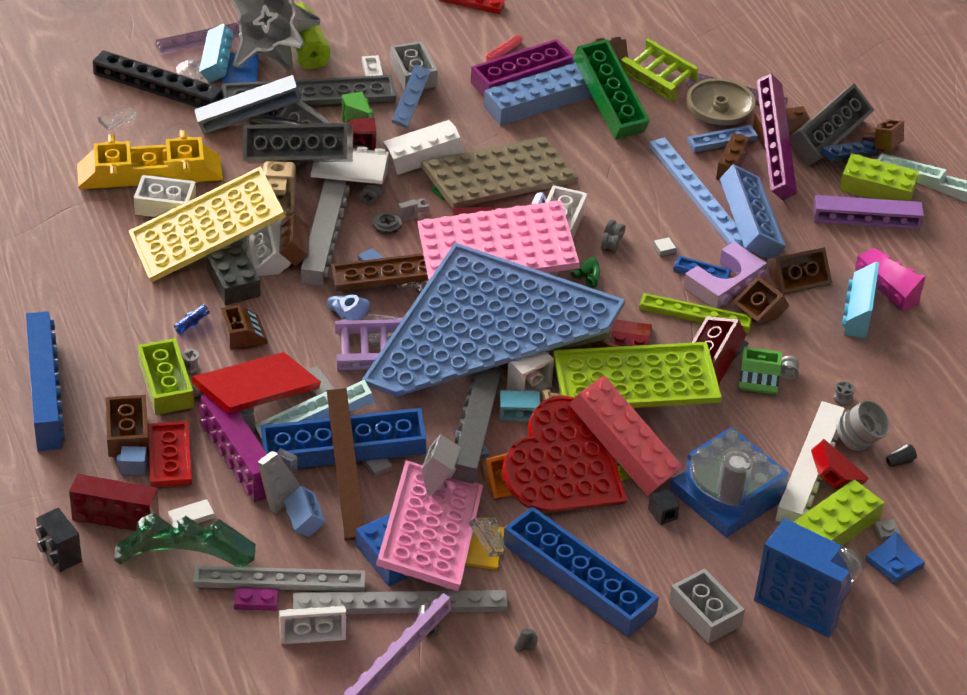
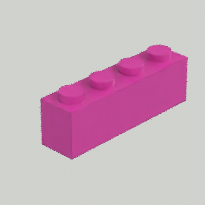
[855,248,926,311]

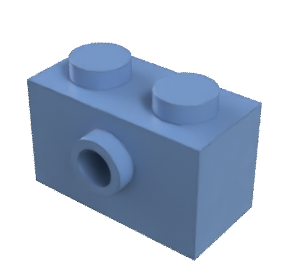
[284,486,326,537]

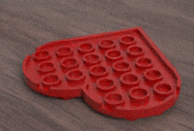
[502,396,628,513]

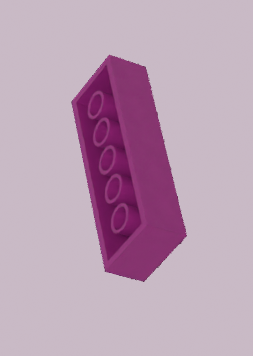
[470,39,574,97]
[199,395,267,503]

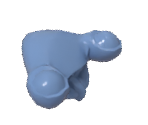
[327,295,370,336]

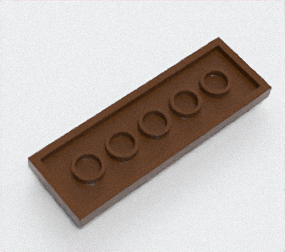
[331,253,428,292]

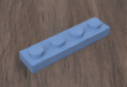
[391,64,431,129]
[687,125,758,153]

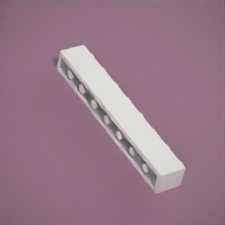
[776,401,844,522]

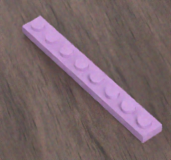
[344,593,451,695]

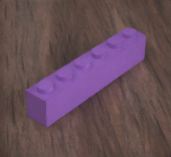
[813,195,924,229]

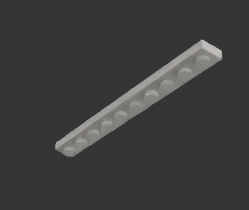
[293,590,507,614]

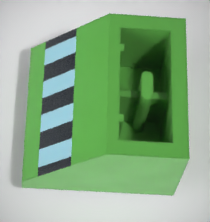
[738,347,782,395]

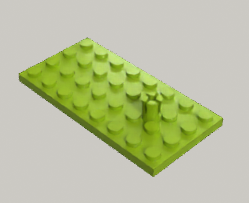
[553,342,722,408]

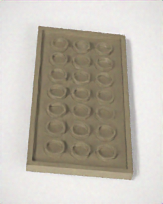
[421,137,578,209]

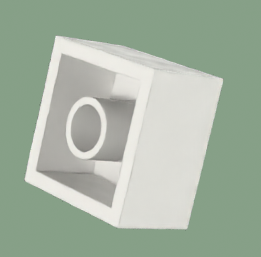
[507,351,554,392]

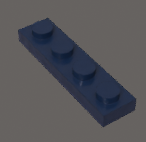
[821,140,879,162]

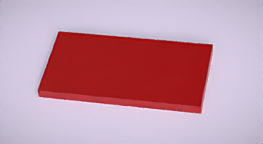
[192,352,321,414]

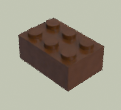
[105,395,149,457]

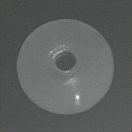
[176,59,204,80]

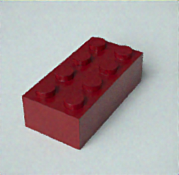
[69,474,159,534]

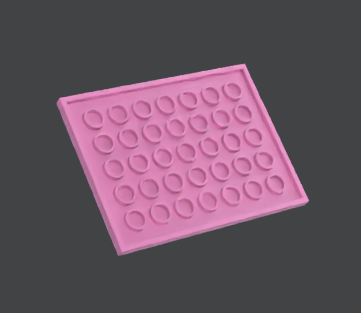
[417,201,580,280]

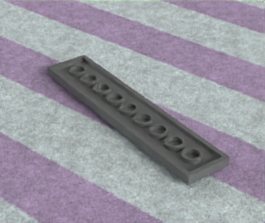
[222,75,396,108]

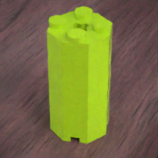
[291,2,330,70]

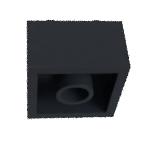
[35,507,82,572]

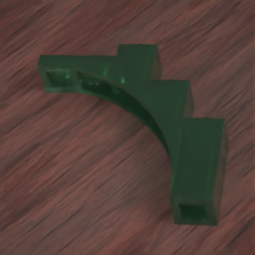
[114,512,256,567]

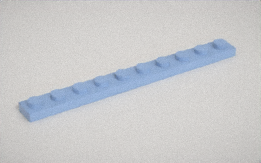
[649,137,744,248]

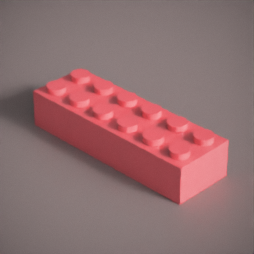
[569,375,683,497]

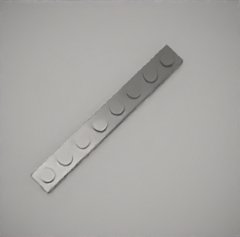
[194,566,365,592]

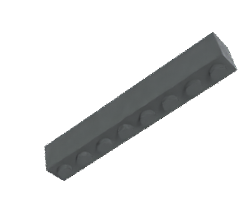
[451,367,501,484]

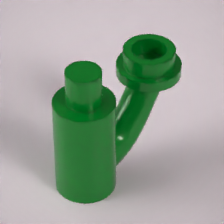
[571,257,600,287]

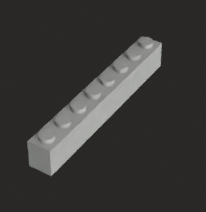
[301,178,350,286]

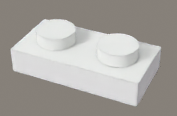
[362,55,383,76]

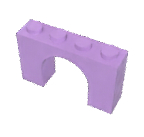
[683,242,767,309]

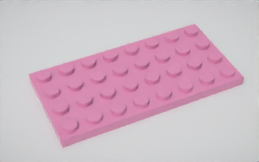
[376,460,483,591]

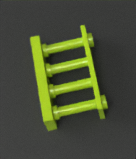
[621,38,698,102]

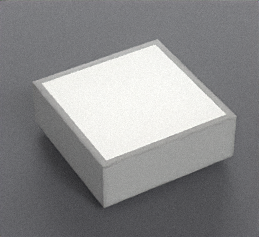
[652,237,677,256]

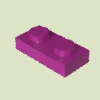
[234,588,279,611]

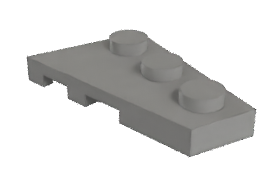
[258,451,300,513]

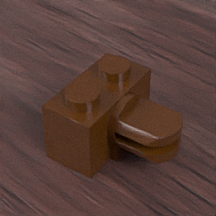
[862,119,904,152]

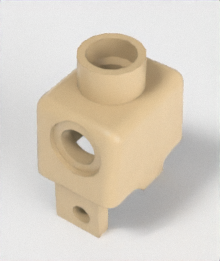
[263,162,296,219]

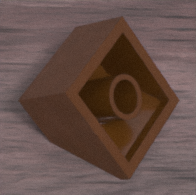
[733,276,789,323]

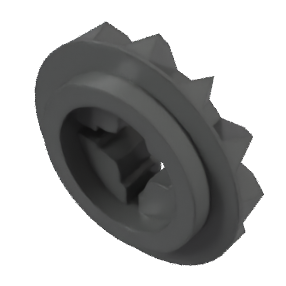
[373,212,402,234]

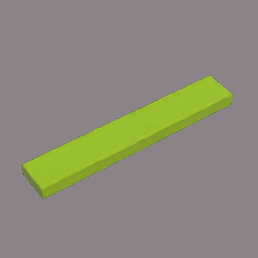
[639,293,752,333]

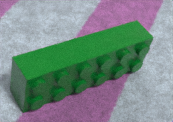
[573,39,650,140]

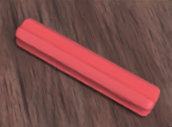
[486,35,523,61]

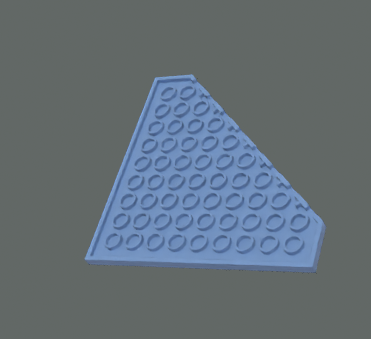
[362,242,625,397]

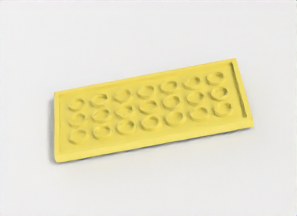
[129,166,286,283]

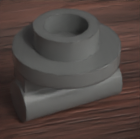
[514,628,538,651]

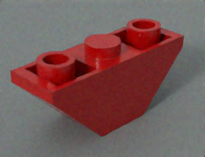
[811,439,869,489]

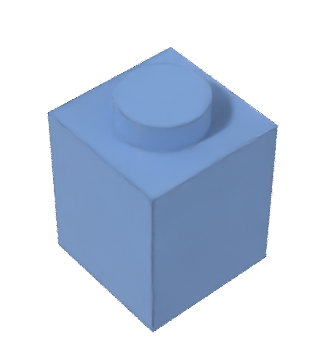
[117,446,147,476]

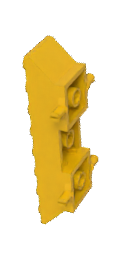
[77,129,223,189]

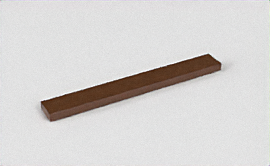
[327,388,364,541]

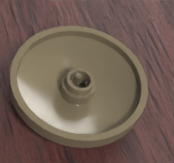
[687,78,755,125]

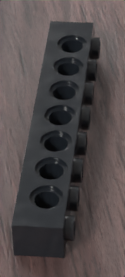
[92,50,223,108]

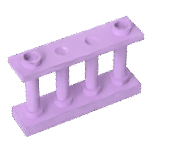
[335,318,403,371]

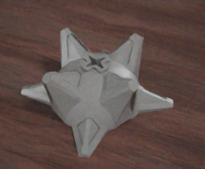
[231,0,321,69]

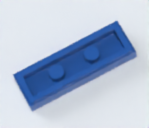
[673,256,731,279]

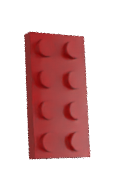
[148,421,192,487]

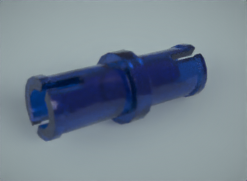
[174,304,210,335]

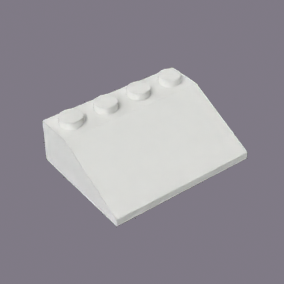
[383,120,464,175]
[311,147,389,184]

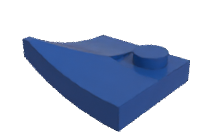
[865,532,925,584]

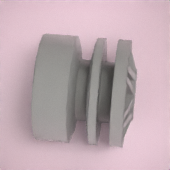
[836,400,890,451]

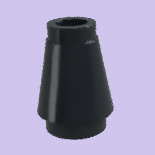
[886,444,917,467]

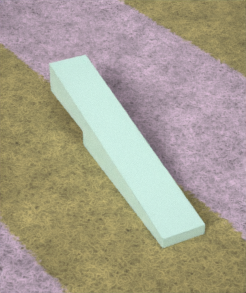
[877,153,967,202]
[255,380,375,439]

